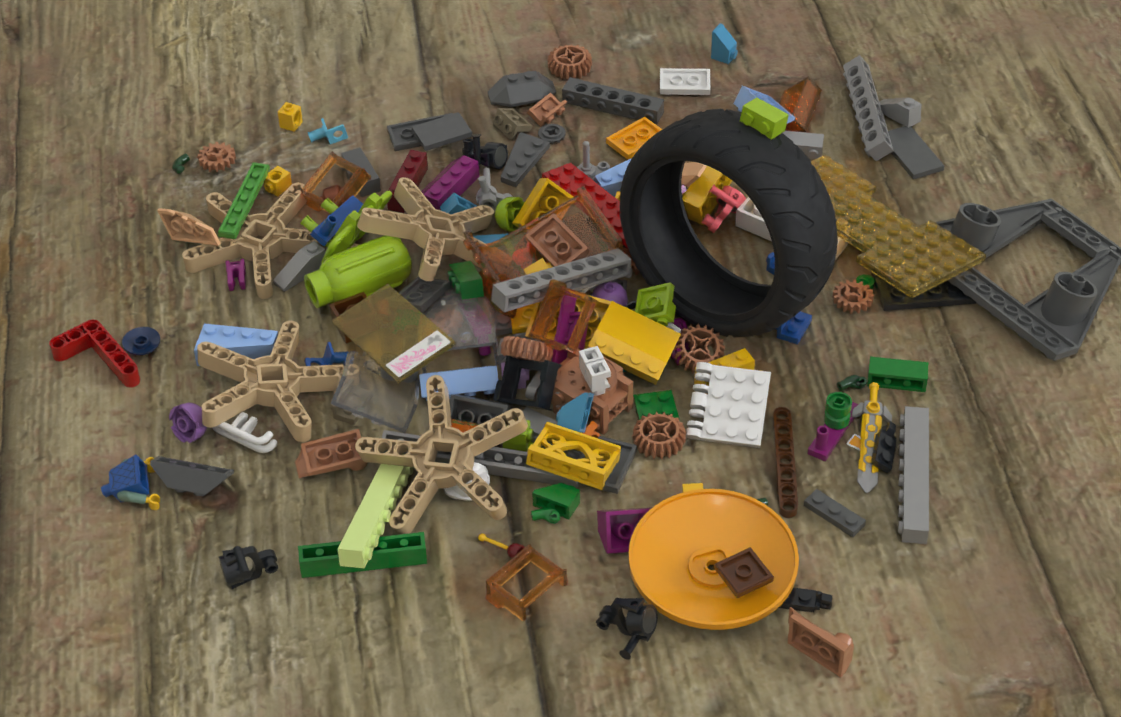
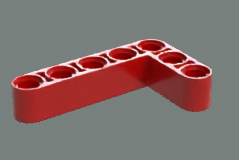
[49,319,140,388]

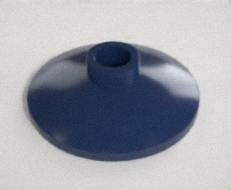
[122,327,160,355]

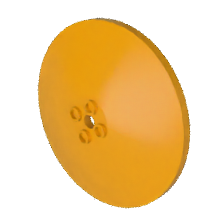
[629,489,799,630]

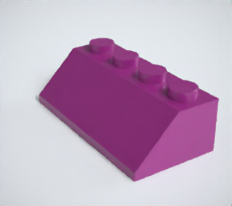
[421,155,479,210]

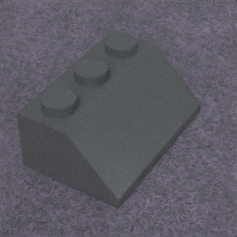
[450,394,513,444]

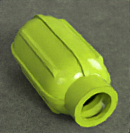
[304,236,412,308]

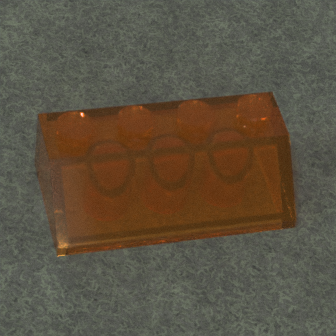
[779,76,822,132]

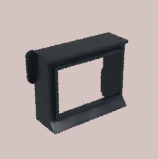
[494,356,562,411]

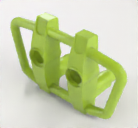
[300,191,392,264]

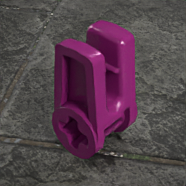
[226,259,246,291]

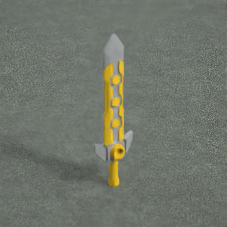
[852,382,892,493]

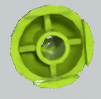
[495,197,525,233]

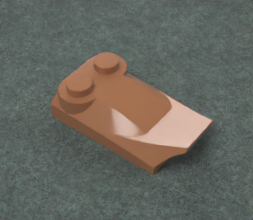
[525,213,590,267]
[295,429,368,478]
[787,607,854,677]

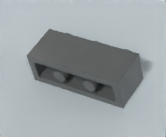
[340,147,381,197]

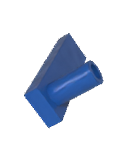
[310,195,363,246]

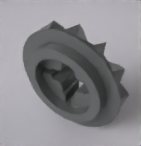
[538,124,566,145]

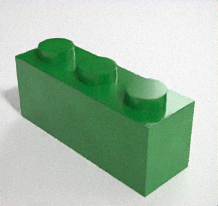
[447,261,484,300]
[867,356,929,392]

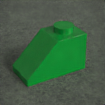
[532,483,580,519]

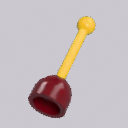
[478,533,525,561]

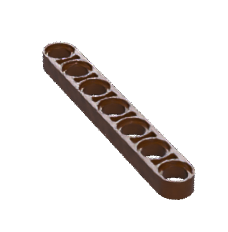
[773,407,798,518]

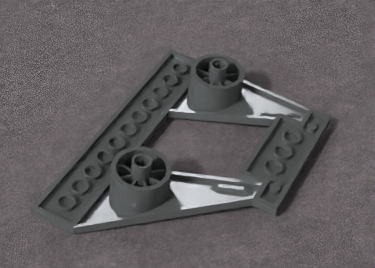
[892,199,1121,361]

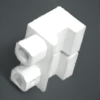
[579,346,611,396]

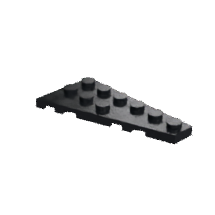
[871,268,990,311]

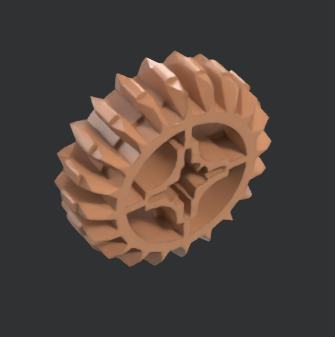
[548,44,592,80]
[674,323,725,374]
[501,336,553,362]
[632,411,686,460]

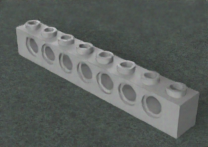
[843,55,894,161]
[491,248,632,312]

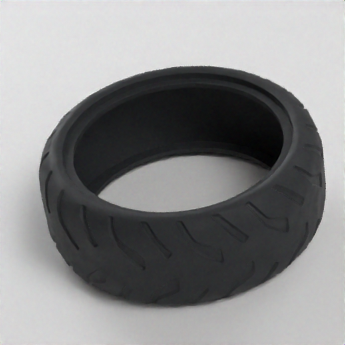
[619,109,838,338]

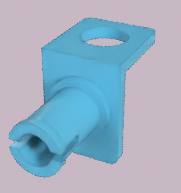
[307,118,348,144]

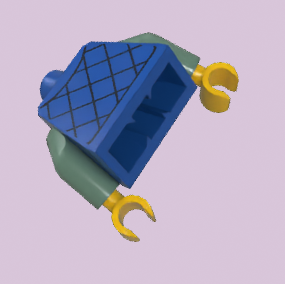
[101,454,160,510]

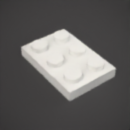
[660,68,710,95]

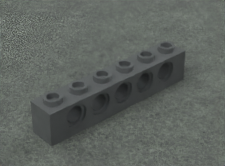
[562,77,664,125]

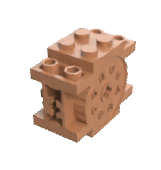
[551,346,633,435]

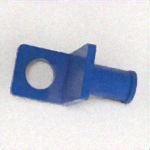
[305,342,350,366]

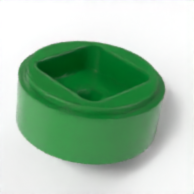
[856,274,875,289]

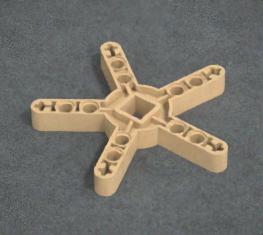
[357,177,512,281]
[182,182,327,299]
[197,321,359,442]
[355,375,528,535]

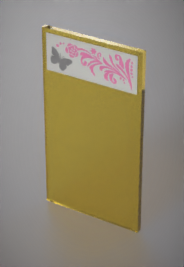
[332,284,456,383]

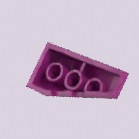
[597,507,653,554]

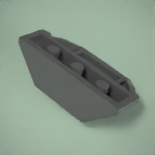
[488,71,556,107]
[150,456,234,496]

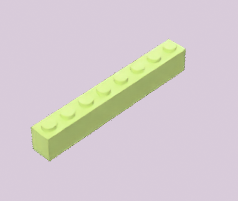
[338,454,413,568]

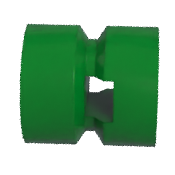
[824,392,852,429]

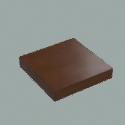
[714,547,774,599]

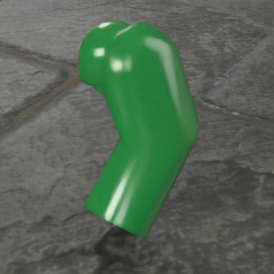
[531,507,561,524]

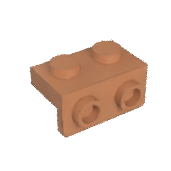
[527,93,567,127]

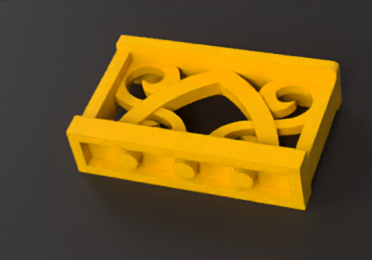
[526,422,621,490]

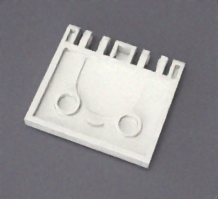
[686,362,771,448]

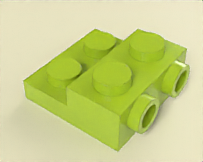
[635,282,676,327]

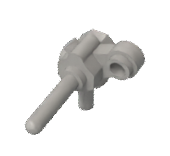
[577,141,610,181]
[476,168,513,211]

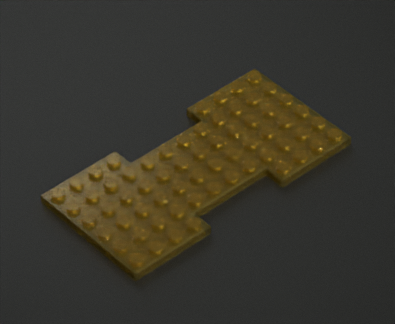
[811,155,986,298]

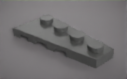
[501,132,550,187]

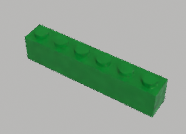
[298,532,427,578]

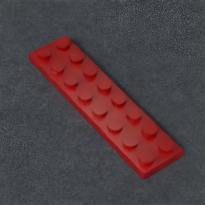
[542,163,628,249]

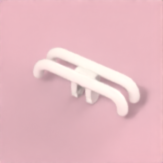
[212,412,278,453]

